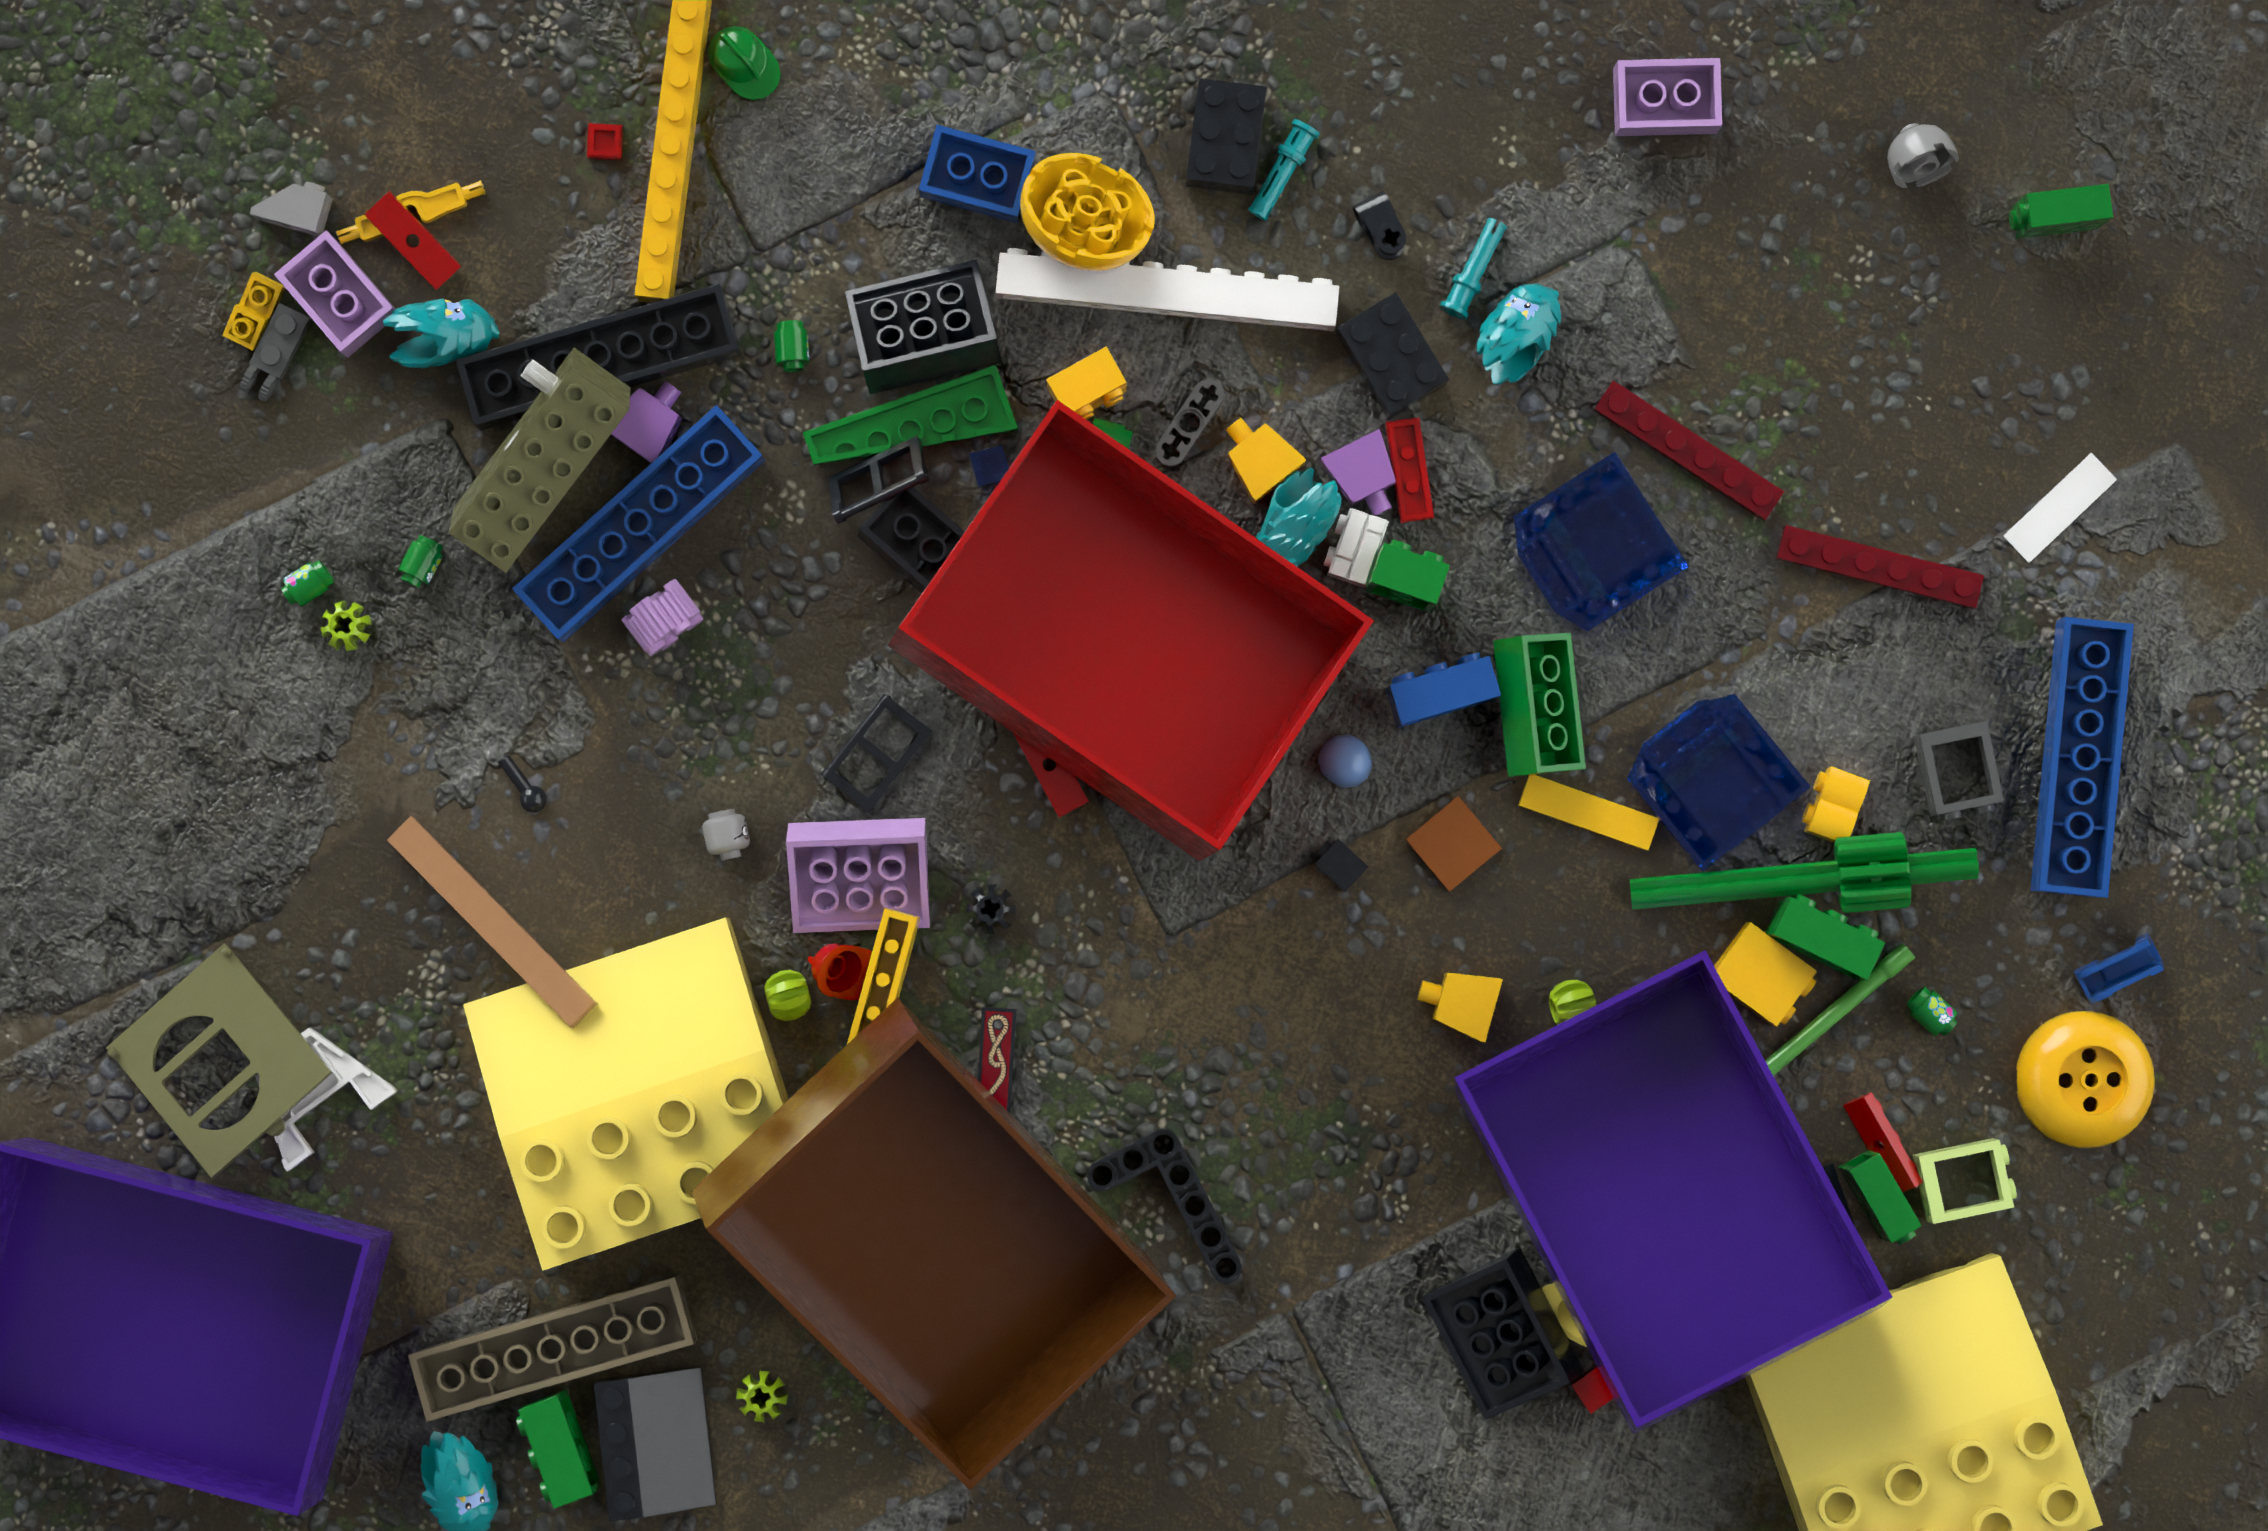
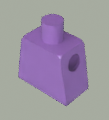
[611,381,682,463]
[1320,429,1396,516]

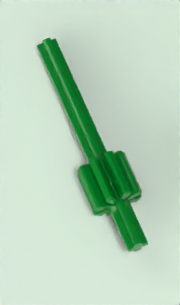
[1629,832,1979,913]

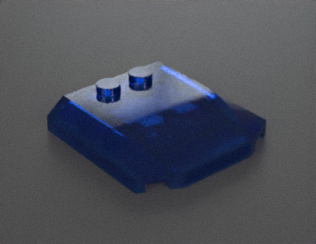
[1514,452,1689,631]
[1627,694,1811,872]

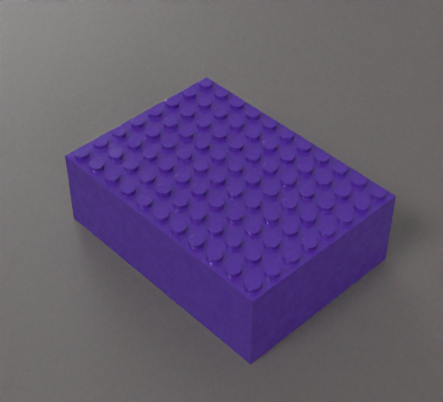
[1454,950,1893,1434]
[0,1137,393,1516]

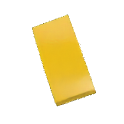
[222,272,286,351]

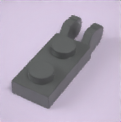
[239,303,312,402]

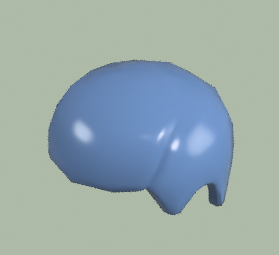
[1318,734,1373,788]

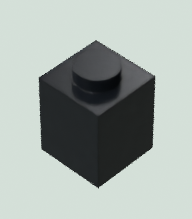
[1314,839,1368,892]

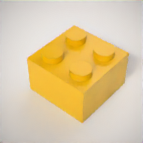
[1046,346,1127,420]

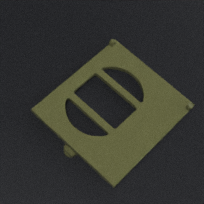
[106,943,333,1179]

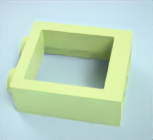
[1912,1138,2017,1224]

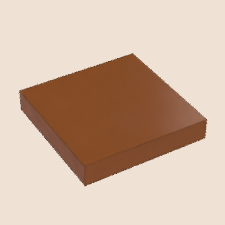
[1405,796,1502,892]

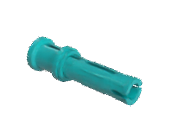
[1248,119,1320,221]
[1439,218,1507,320]

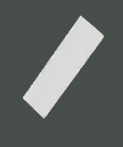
[2004,453,2117,563]

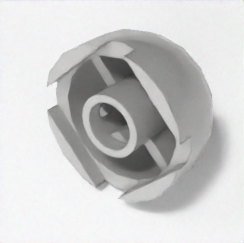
[1887,123,1959,188]

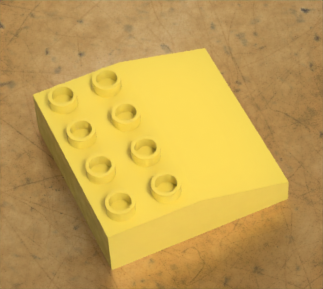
[463,918,789,1271]
[1745,1253,2103,1531]

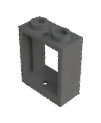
[1913,721,2004,821]

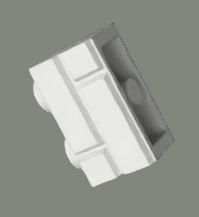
[1323,508,1389,588]

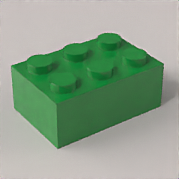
[1365,540,1450,613]
[1765,894,1886,980]
[516,1388,602,1509]

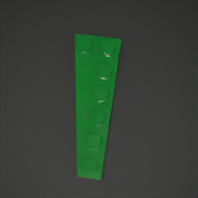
[803,365,1018,466]

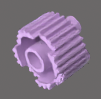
[621,579,704,656]

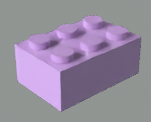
[1613,58,1722,136]
[274,230,395,357]

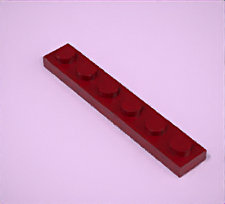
[1593,380,1785,521]
[1776,525,1984,609]

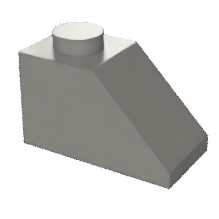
[249,182,333,237]

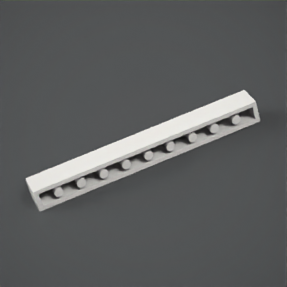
[996,248,1339,331]

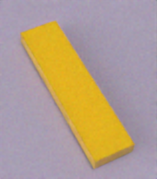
[1518,775,1660,851]

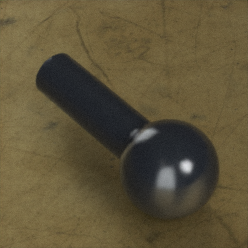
[498,754,547,813]

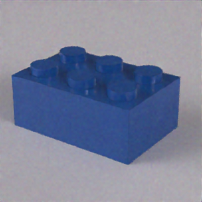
[919,125,1037,224]
[1386,652,1501,728]

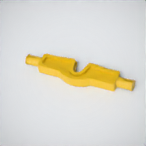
[336,180,486,245]

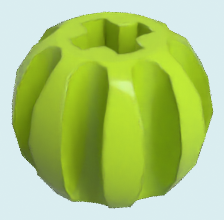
[320,601,372,652]
[764,970,811,1021]
[1549,980,1597,1025]
[736,1370,788,1422]

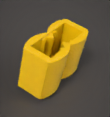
[1801,766,1870,843]

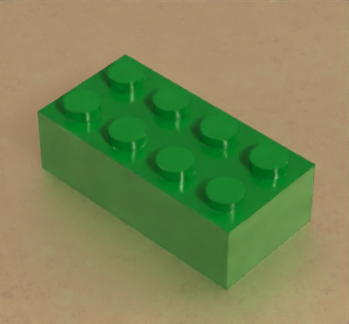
[1493,633,1586,777]

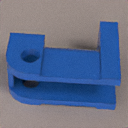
[2074,933,2164,1004]

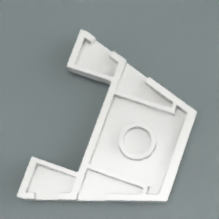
[255,1028,398,1171]

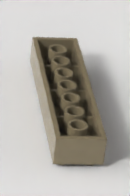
[408,1274,698,1422]

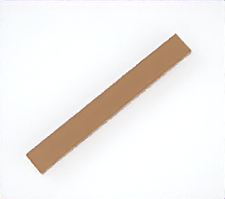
[387,816,598,1028]

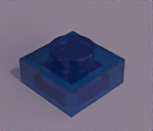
[969,445,1009,488]

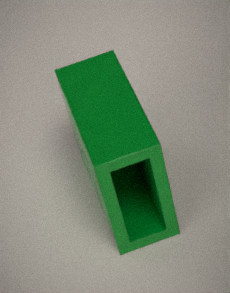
[2009,184,2113,239]
[1838,1150,1922,1245]

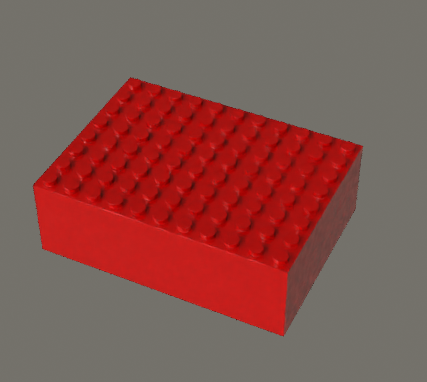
[887,400,1374,862]

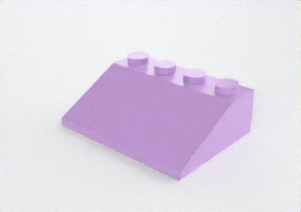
[786,818,930,933]

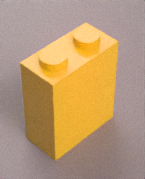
[1714,922,1817,1027]

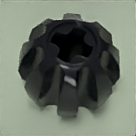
[965,884,1016,935]

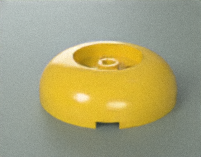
[1020,153,1155,271]
[2016,1011,2155,1148]

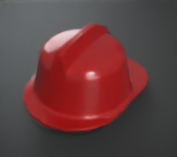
[808,943,872,1000]

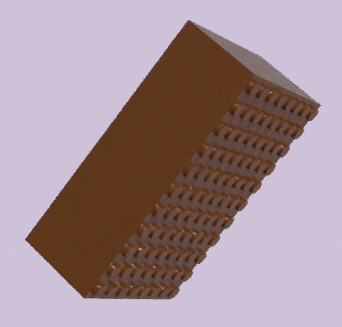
[691,998,1176,1490]

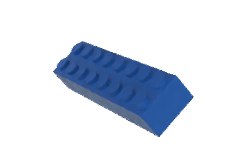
[512,405,766,643]
[2030,617,2134,898]

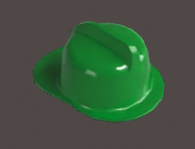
[708,26,780,100]

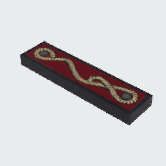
[978,1007,1017,1113]

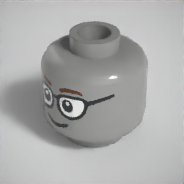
[702,809,750,861]

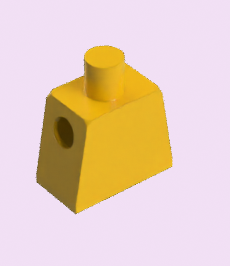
[1226,418,1306,504]
[1417,973,1503,1042]

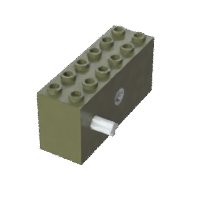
[449,348,630,573]

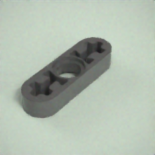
[1155,379,1224,468]

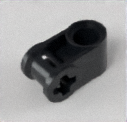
[1352,191,1407,260]

